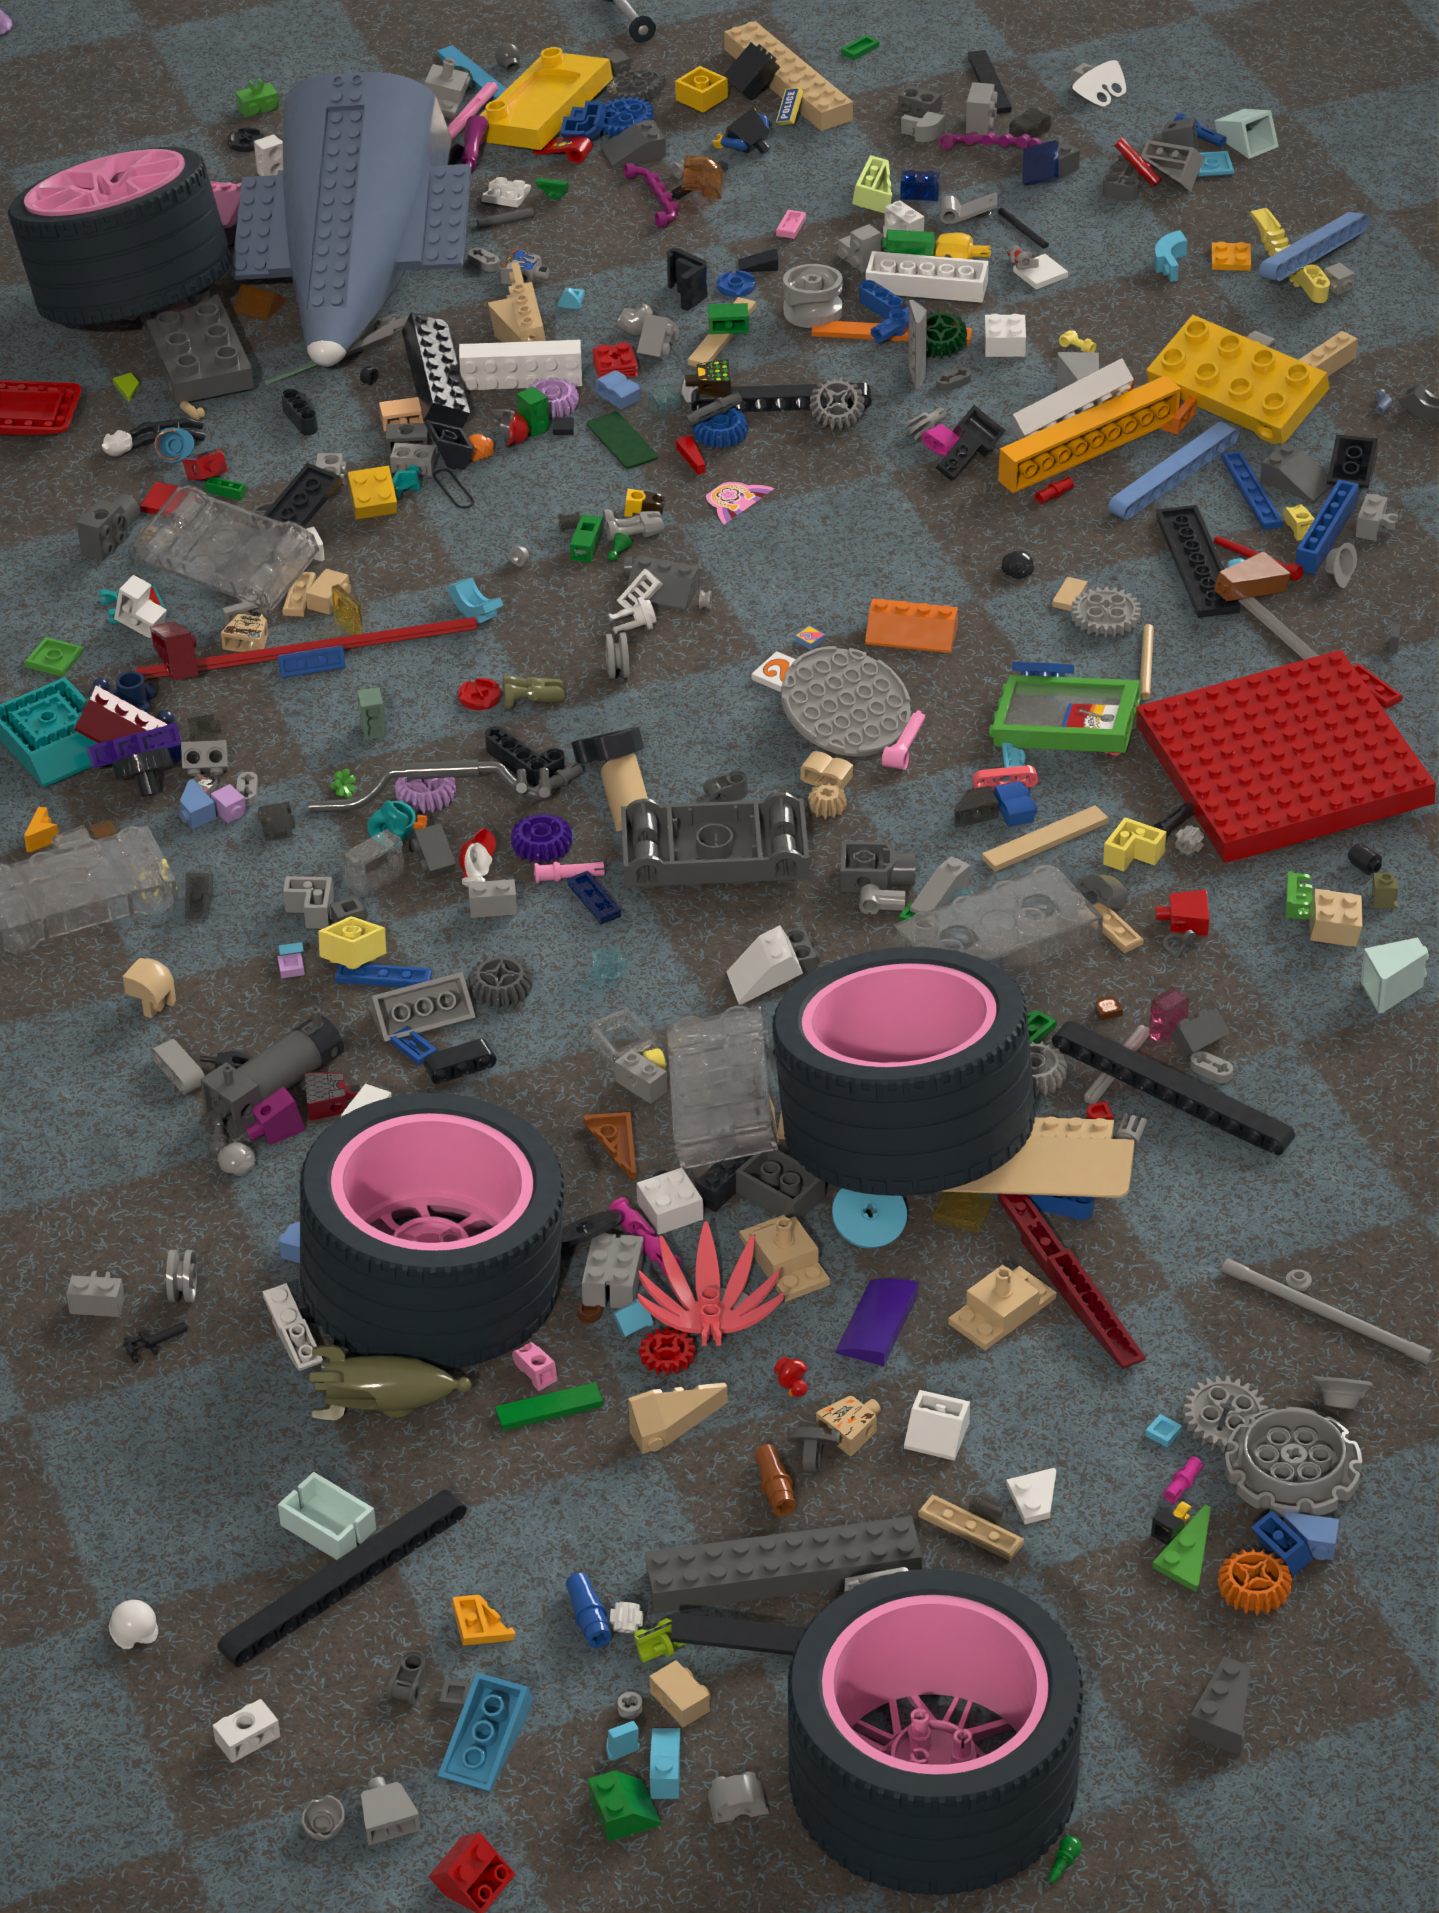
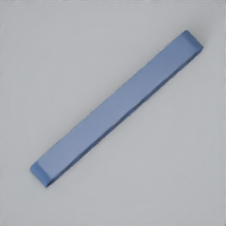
[1259,212,1369,281]
[1108,422,1240,520]

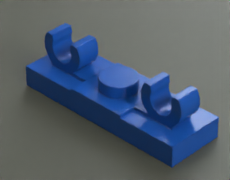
[278,645,346,677]

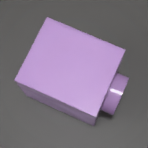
[211,784,247,823]

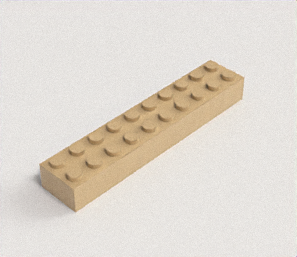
[724,21,853,131]

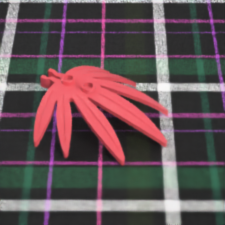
[638,1221,784,1346]

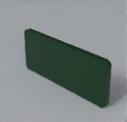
[587,412,658,469]

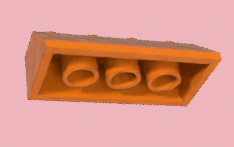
[865,599,958,653]

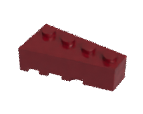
[150,621,199,680]

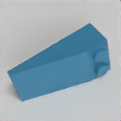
[438,1672,534,1792]

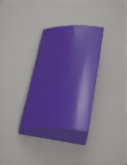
[836,1278,918,1366]

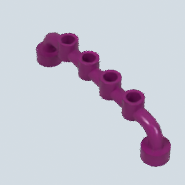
[939,132,1042,154]
[624,163,678,228]

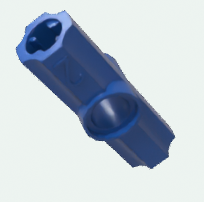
[871,302,921,344]

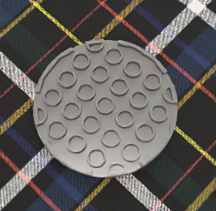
[781,646,911,757]

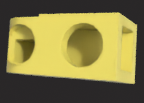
[1283,504,1315,541]

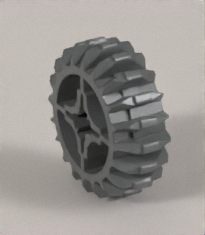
[469,955,533,1009]

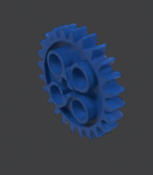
[601,96,654,137]

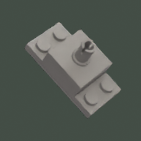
[424,58,470,119]

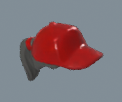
[490,409,530,447]

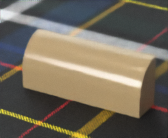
[601,753,648,831]

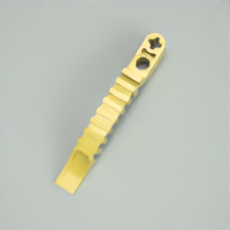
[1250,208,1330,303]

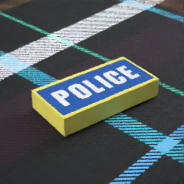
[776,88,803,125]

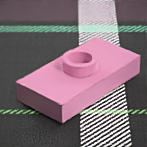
[776,210,806,239]

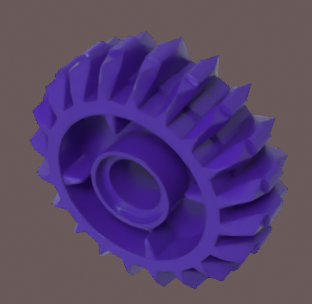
[511,812,572,864]

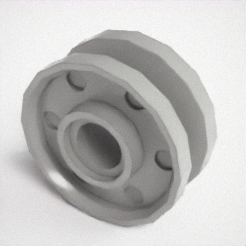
[606,633,629,680]
[166,1250,197,1302]

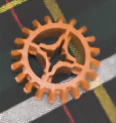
[1218,1547,1292,1616]

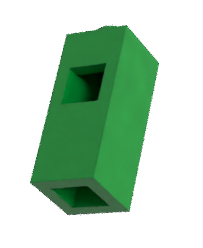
[882,229,935,256]
[570,514,603,563]

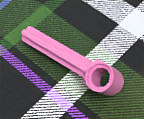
[882,710,925,770]

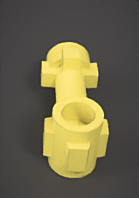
[1059,330,1096,352]

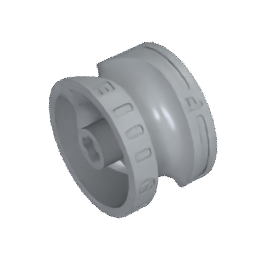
[783,264,843,328]

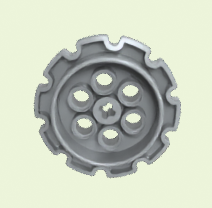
[1224,1407,1362,1518]

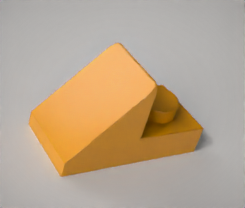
[24,807,60,852]

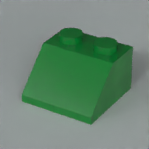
[588,1770,661,1842]

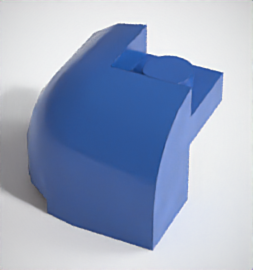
[560,101,607,141]

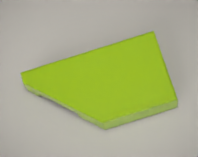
[113,373,140,402]

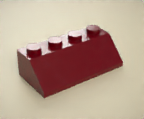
[73,686,167,743]

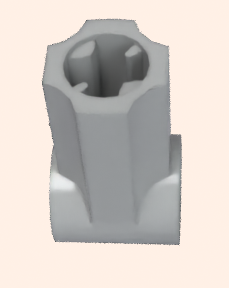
[859,884,906,914]

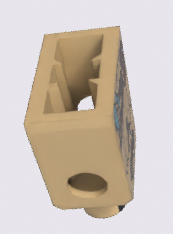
[221,611,268,652]

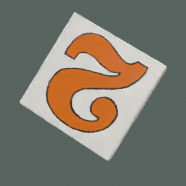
[752,651,796,692]

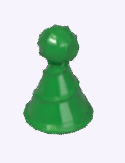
[607,533,632,562]

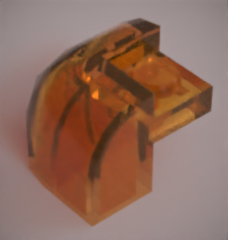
[682,155,724,199]

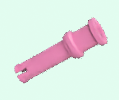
[534,861,604,884]

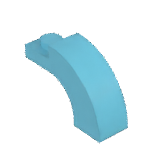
[1154,230,1187,282]
[446,577,503,623]

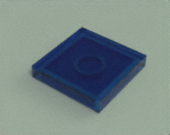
[1023,140,1059,186]

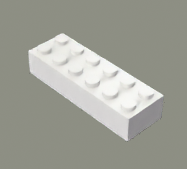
[866,251,988,303]
[459,340,582,390]
[1010,358,1134,440]

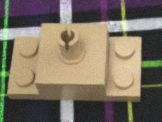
[739,1215,830,1302]
[948,1265,1057,1351]

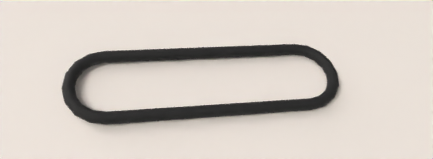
[433,469,475,509]

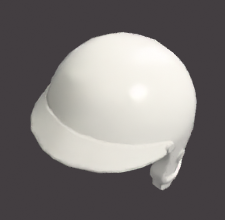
[109,1600,158,1649]

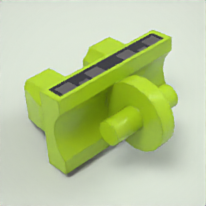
[634,1618,685,1663]

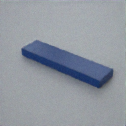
[335,964,432,988]

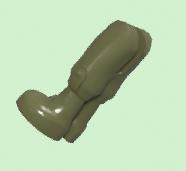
[502,675,565,710]

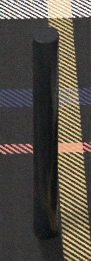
[998,207,1049,249]

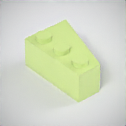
[852,155,892,213]

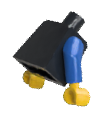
[712,107,770,155]

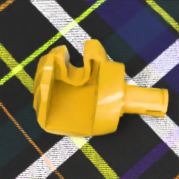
[933,232,991,260]

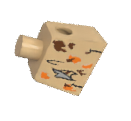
[816,1396,881,1457]

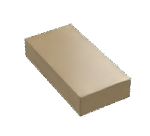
[1052,577,1088,611]

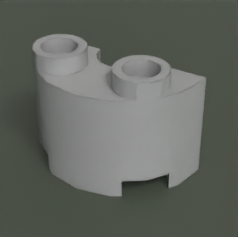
[708,1772,769,1824]

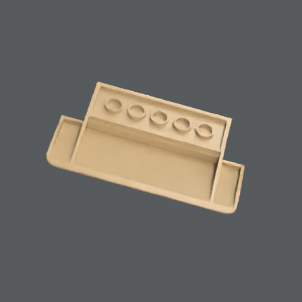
[943,1117,1134,1198]

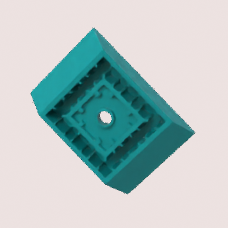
[0,677,98,788]

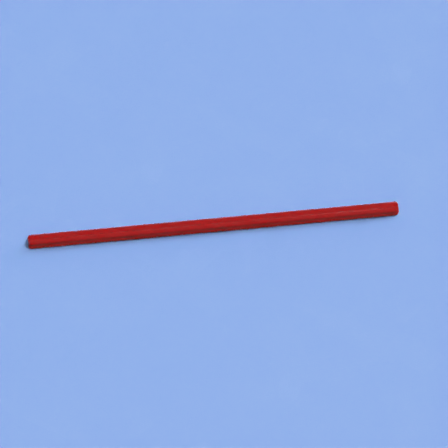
[135,617,477,680]

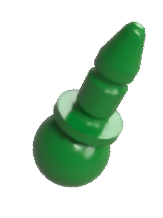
[1049,1836,1082,1883]

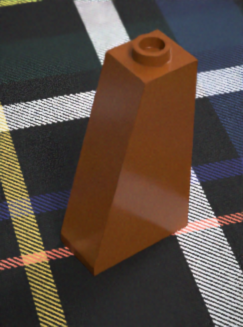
[1214,552,1291,601]

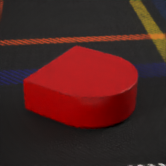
[1086,1101,1114,1120]

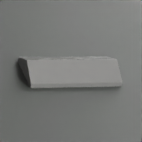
[908,300,927,389]

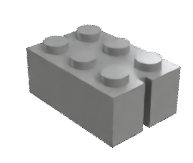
[582,1233,644,1308]

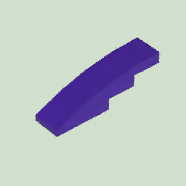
[86,723,181,768]

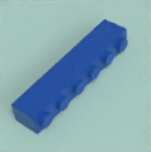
[1295,479,1359,575]

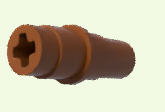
[755,1444,796,1516]

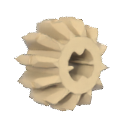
[808,783,847,820]

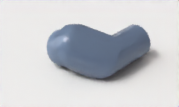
[1375,389,1392,415]

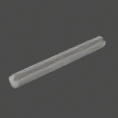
[1084,1025,1150,1105]

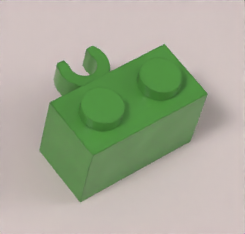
[236,78,280,117]

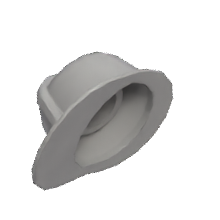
[1325,542,1357,588]

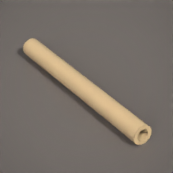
[1140,624,1154,700]

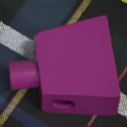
[244,1087,305,1145]

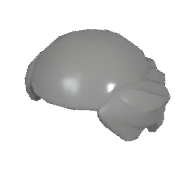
[217,1142,256,1177]

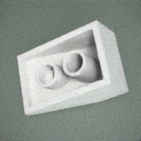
[726,925,803,1004]

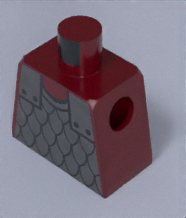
[305,1072,360,1121]

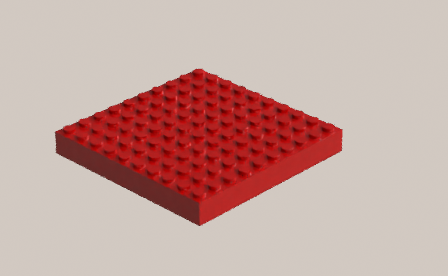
[1136,650,1436,863]

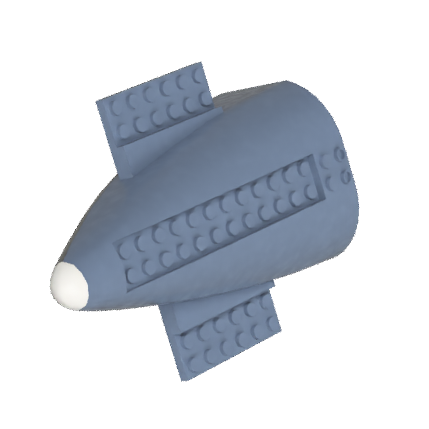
[231,72,472,367]

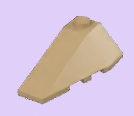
[628,1383,728,1454]

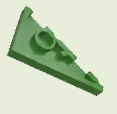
[1153,1504,1211,1592]

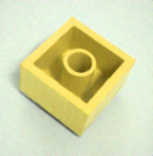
[318,916,386,969]

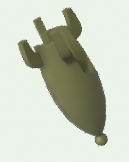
[309,1345,471,1421]

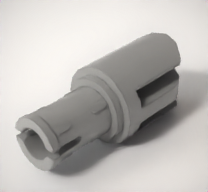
[904,407,947,441]
[1115,1113,1147,1148]

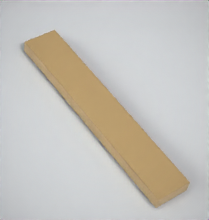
[688,297,756,367]
[982,805,1108,872]

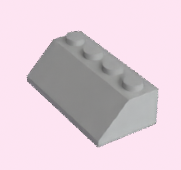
[368,972,476,1042]

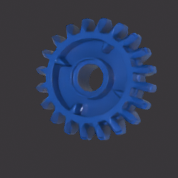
[693,408,748,449]

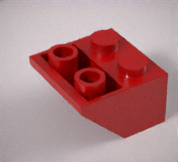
[428,1832,515,1913]

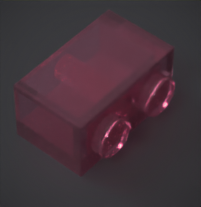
[1149,987,1189,1046]

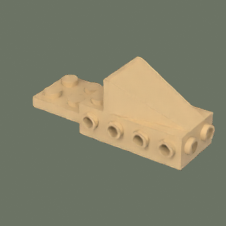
[488,262,546,343]

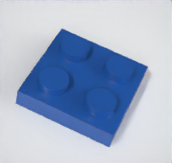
[1012,662,1074,677]

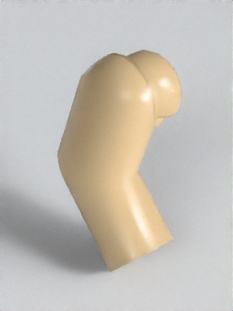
[179,401,205,420]

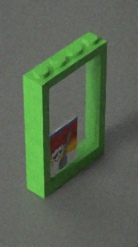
[989,675,1141,753]

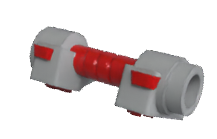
[1007,245,1039,269]

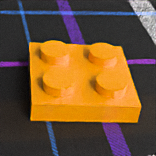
[1211,242,1251,271]

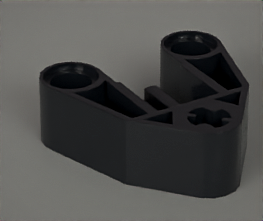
[571,727,644,764]

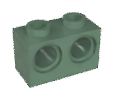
[357,687,386,740]

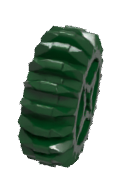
[926,310,967,359]

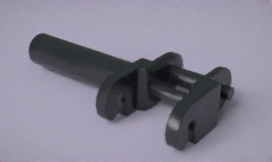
[123,1322,187,1364]

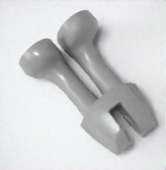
[603,509,665,542]

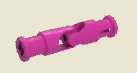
[609,1197,681,1275]

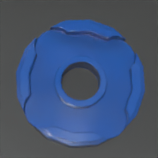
[717,270,755,297]

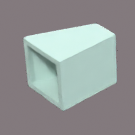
[1215,109,1279,159]
[1361,938,1429,1014]

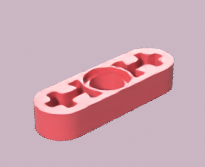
[972,765,1038,792]

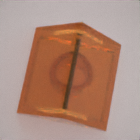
[233,284,287,321]

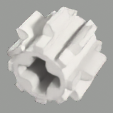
[609,1602,643,1633]

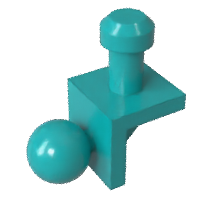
[392,465,421,499]

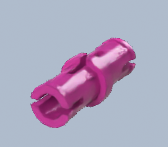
[1162,1457,1204,1504]

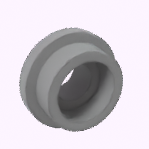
[509,546,529,567]
[1286,1269,1312,1292]

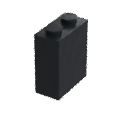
[723,42,780,101]

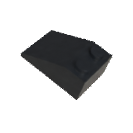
[1327,434,1378,488]

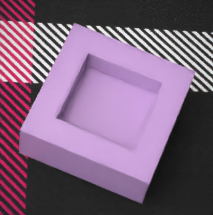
[277,953,305,979]

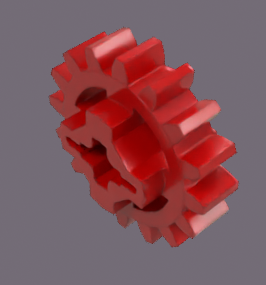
[639,1327,695,1376]

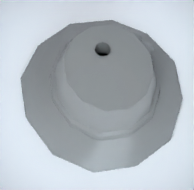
[1311,1376,1373,1409]

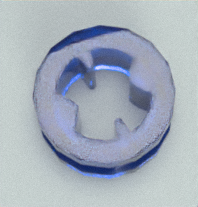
[168,745,182,762]

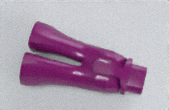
[461,115,488,172]

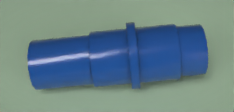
[566,1573,612,1648]

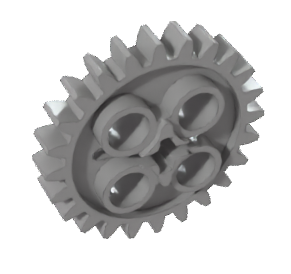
[1071,586,1141,638]
[1182,1376,1268,1453]

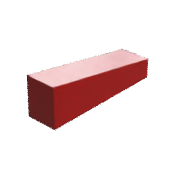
[676,435,705,475]

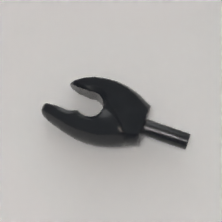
[200,1051,252,1069]

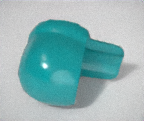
[367,800,416,850]

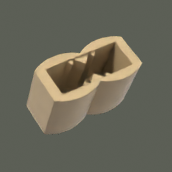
[800,751,853,789]

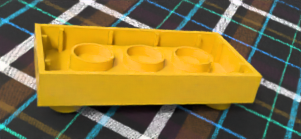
[479,47,613,150]

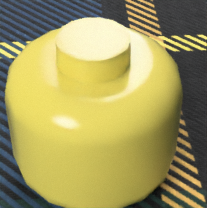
[642,1048,666,1070]

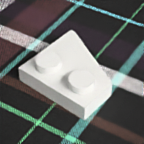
[1006,1468,1056,1524]

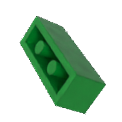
[205,476,246,501]

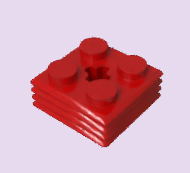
[592,342,638,378]

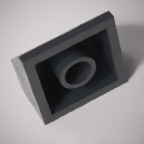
[424,420,474,470]

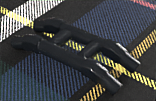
[130,417,205,449]

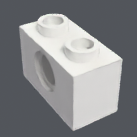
[213,1699,280,1763]

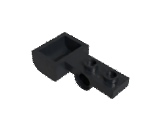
[936,405,1006,481]

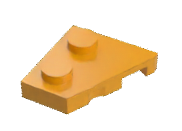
[451,1595,515,1646]

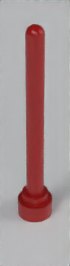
[1214,536,1304,582]

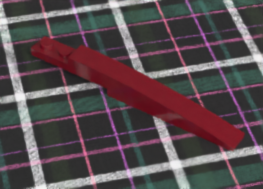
[997,1193,1146,1369]

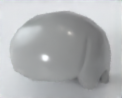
[301,1795,345,1841]

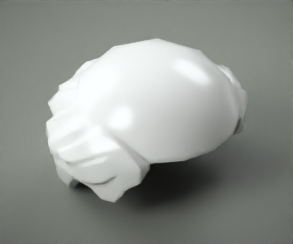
[102,430,133,457]

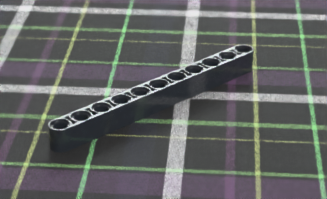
[1052,1021,1295,1156]
[217,1490,467,1667]

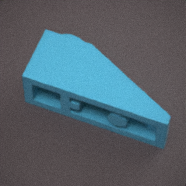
[650,1728,680,1799]

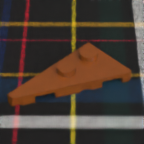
[583,1112,636,1180]

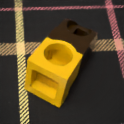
[624,489,665,516]

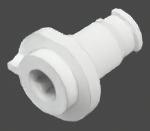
[608,596,656,635]

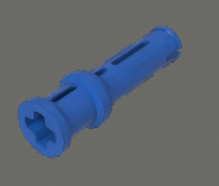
[1174,112,1227,147]

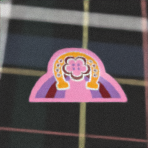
[706,482,774,524]

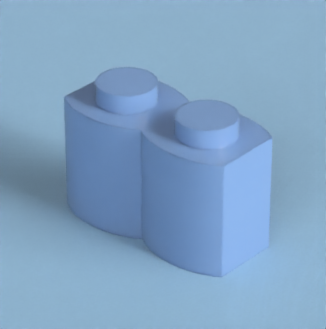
[595,371,641,410]

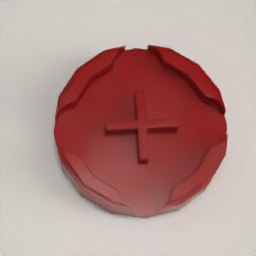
[458,678,502,710]

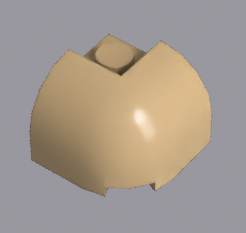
[123,958,176,1018]

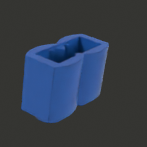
[994,781,1037,827]

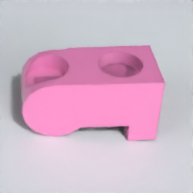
[512,1342,558,1391]

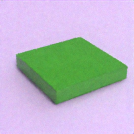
[24,637,84,677]

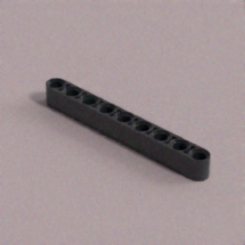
[691,382,872,412]

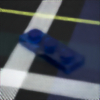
[567,870,621,924]

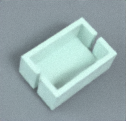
[278,1472,376,1560]

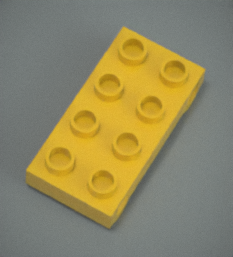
[1146,315,1330,444]

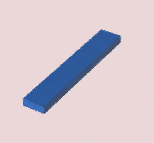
[1221,450,1283,530]

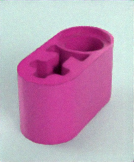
[922,424,960,458]

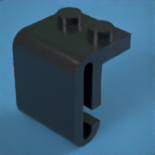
[666,248,708,311]

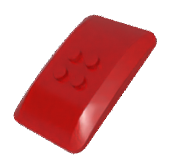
[0,380,82,436]

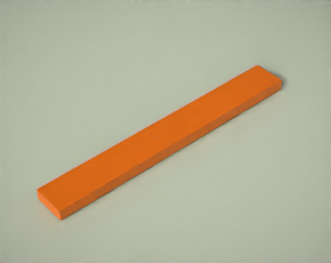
[811,321,972,345]

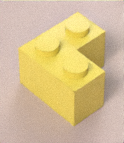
[1103,818,1166,872]

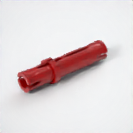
[1114,137,1162,187]

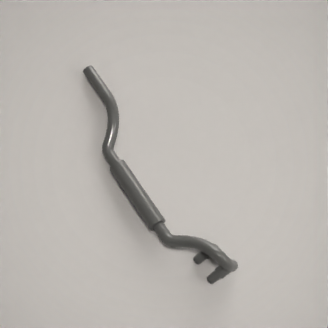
[309,759,551,813]

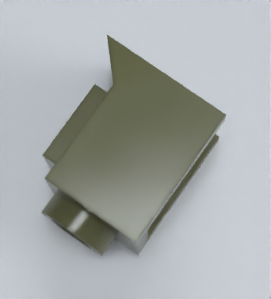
[1371,872,1398,908]

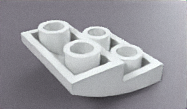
[481,177,531,207]

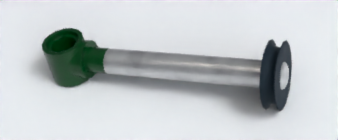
[605,0,656,43]

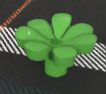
[331,769,356,798]

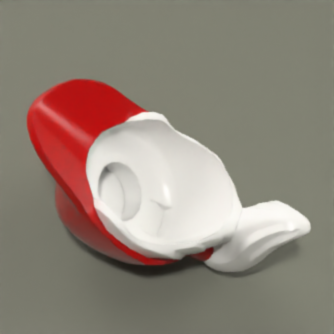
[458,828,496,887]

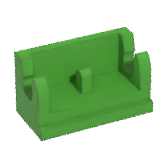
[1286,871,1312,919]

